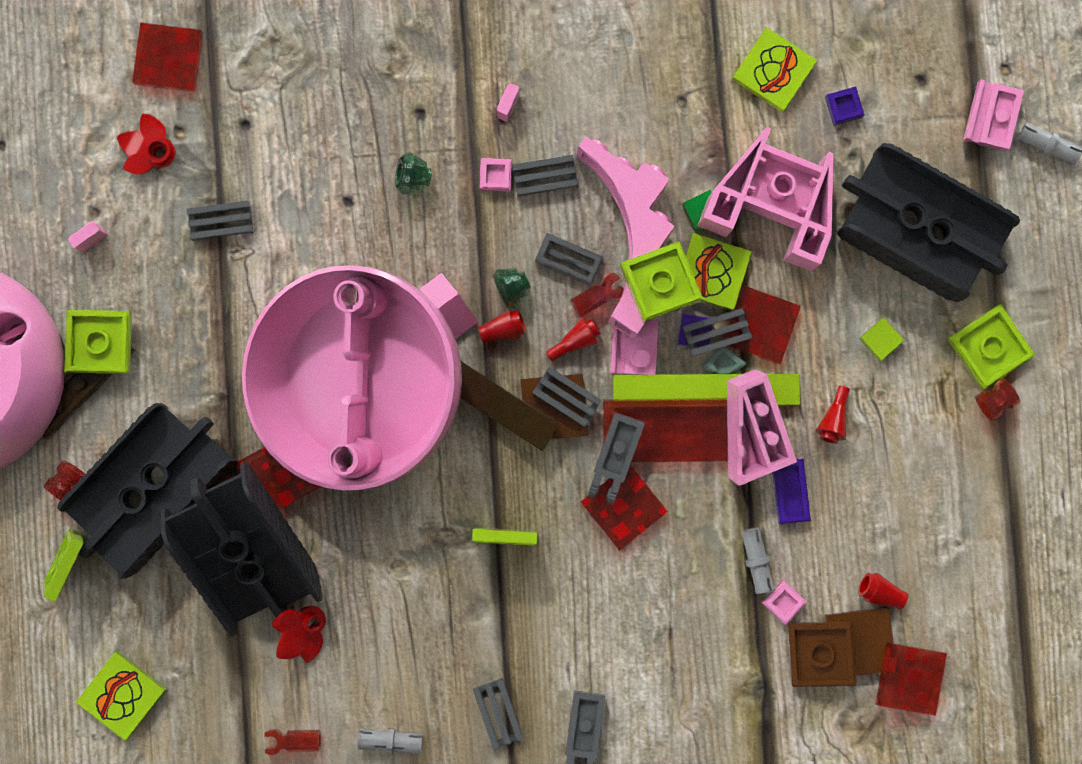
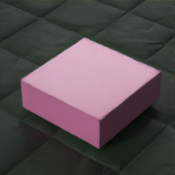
[496,83,520,122]
[480,158,512,192]
[68,221,108,253]
[761,580,807,625]

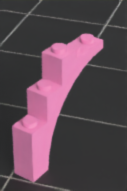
[576,137,675,340]

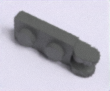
[588,412,645,505]
[565,690,605,764]

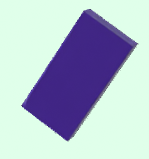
[772,459,811,524]

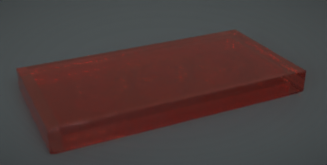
[603,398,728,462]

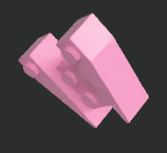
[697,127,833,272]

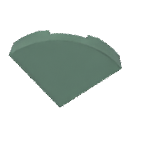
[702,346,746,374]

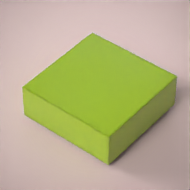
[859,317,904,361]

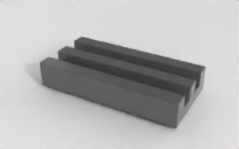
[512,155,578,197]
[186,201,254,241]
[535,233,604,286]
[682,308,752,357]
[532,366,602,427]
[473,678,523,750]

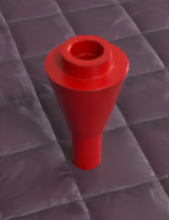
[546,317,602,362]
[815,386,850,444]

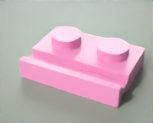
[963,79,1024,152]
[610,318,658,375]

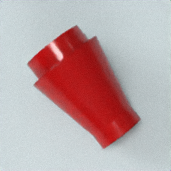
[478,309,526,344]
[858,573,908,610]

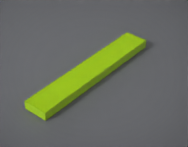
[613,374,800,406]

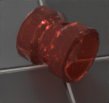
[975,378,1021,421]
[43,460,85,500]

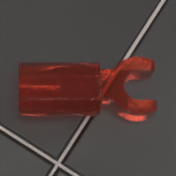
[570,273,624,318]
[264,729,321,755]

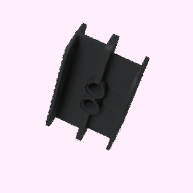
[837,143,1020,302]
[57,403,238,579]
[160,461,322,636]

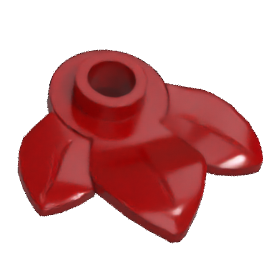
[117,113,176,175]
[272,606,326,663]

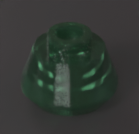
[395,152,432,195]
[493,268,531,309]

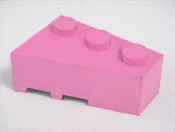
[727,369,797,486]

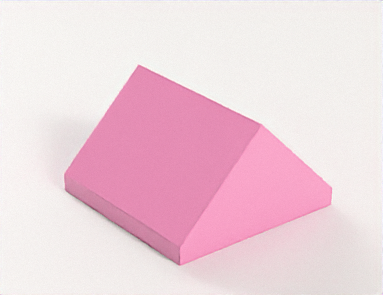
[419,273,478,340]

